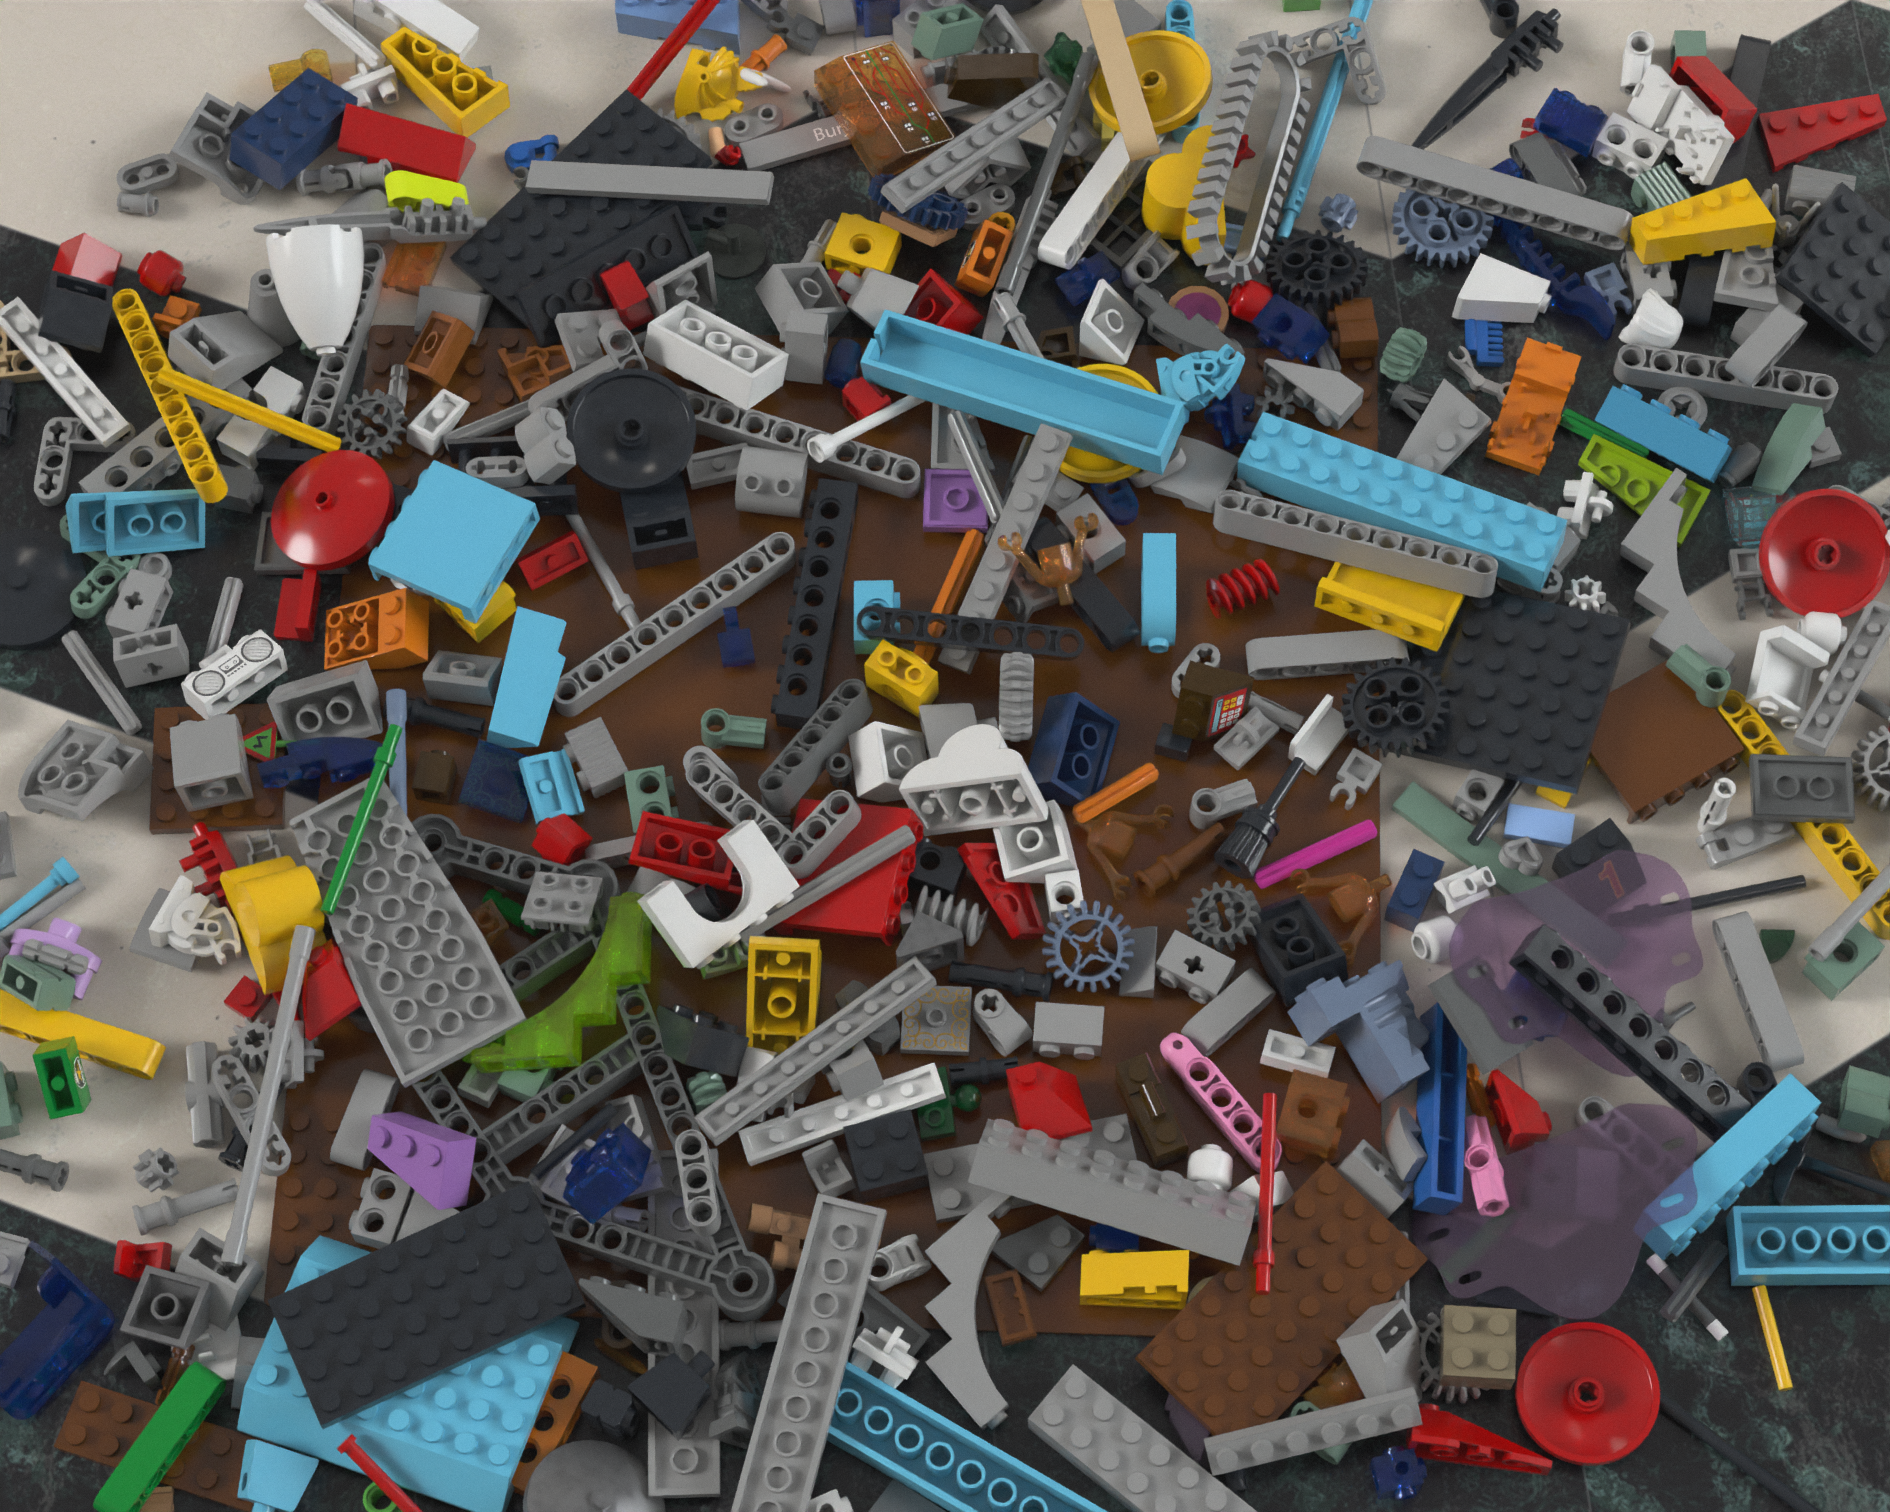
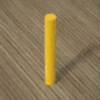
[1752,1285,1793,1391]

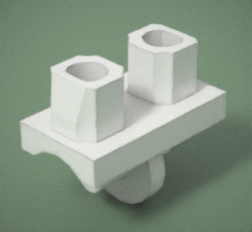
[340,63,400,110]
[1557,472,1614,539]
[1434,865,1496,914]
[850,1326,919,1388]

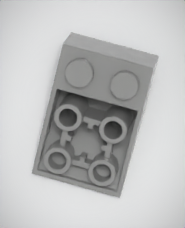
[168,311,283,390]
[1336,1298,1422,1434]

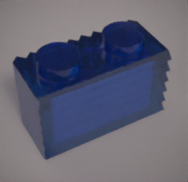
[1533,88,1609,157]

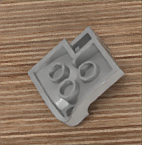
[168,92,265,205]
[18,720,154,822]

